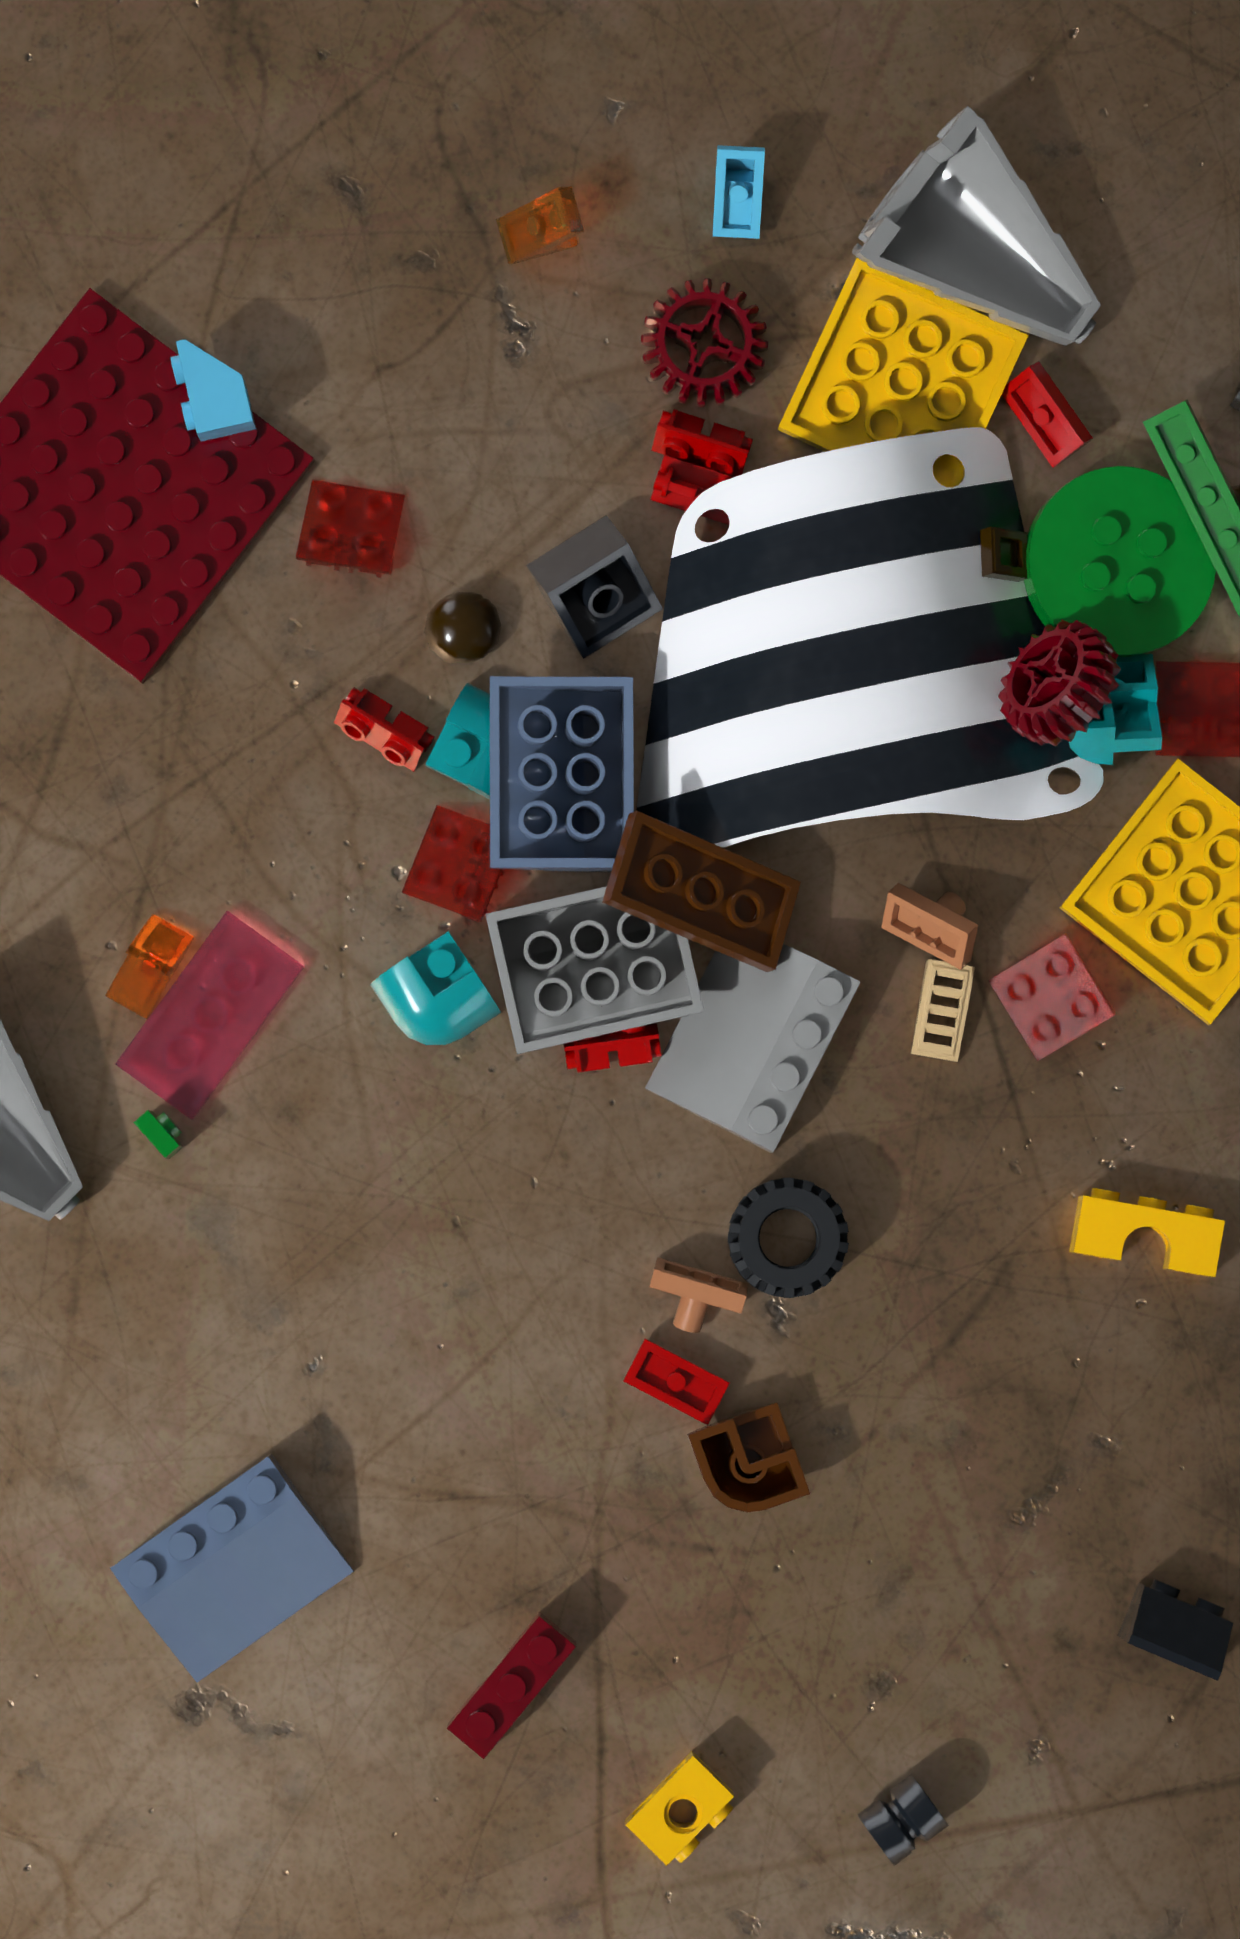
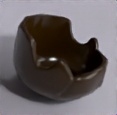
[424,592,501,664]

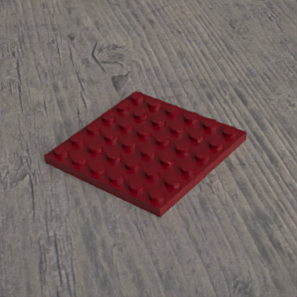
[0,288,315,684]

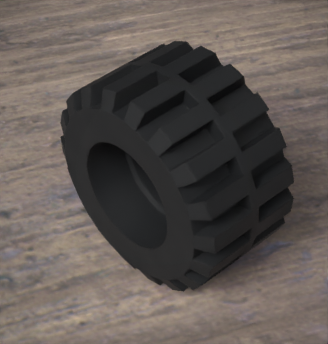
[728,1178,849,1298]

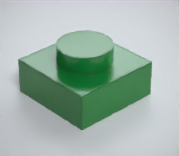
[133,1110,184,1159]

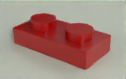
[1002,361,1093,468]
[623,1339,730,1425]

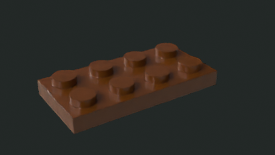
[602,811,801,972]

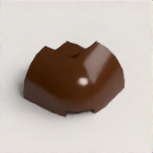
[687,1402,810,1513]

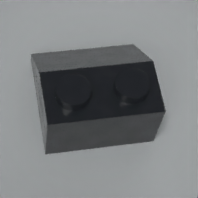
[526,515,663,659]
[1117,1579,1233,1681]

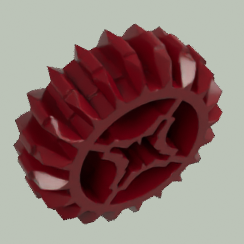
[641,278,768,407]
[998,620,1121,747]

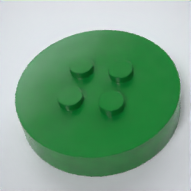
[1024,466,1216,657]

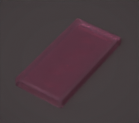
[115,911,305,1120]

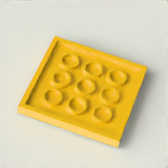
[778,258,1029,487]
[1059,758,1240,1025]

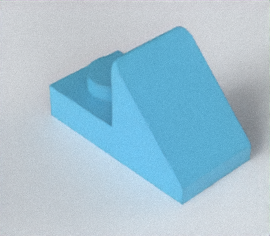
[713,145,765,239]

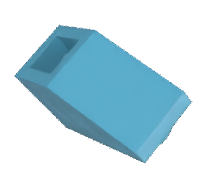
[170,339,256,442]

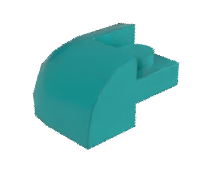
[1069,654,1162,765]
[425,683,490,799]
[370,931,501,1045]

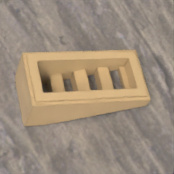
[911,959,975,1062]

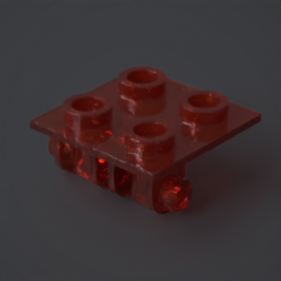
[296,480,405,578]
[1155,661,1240,757]
[401,805,504,923]
[988,933,1116,1061]

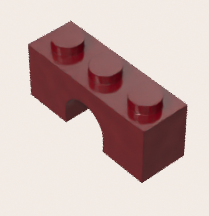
[447,1612,576,1759]

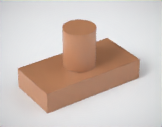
[881,883,978,970]
[649,1257,748,1333]

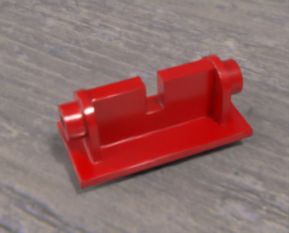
[651,409,753,477]
[650,455,734,525]
[334,687,435,772]
[564,1023,661,1073]

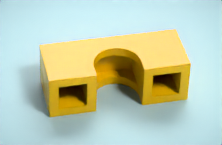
[1069,1188,1225,1277]

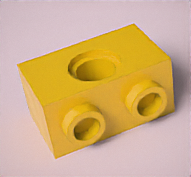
[625,1751,734,1866]

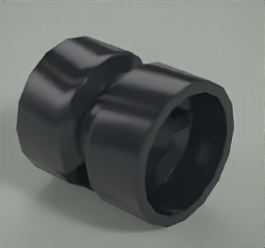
[857,1774,949,1866]

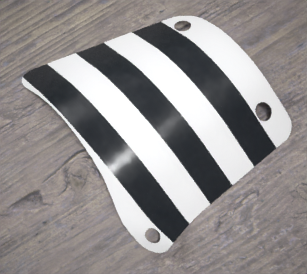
[636,427,1104,848]

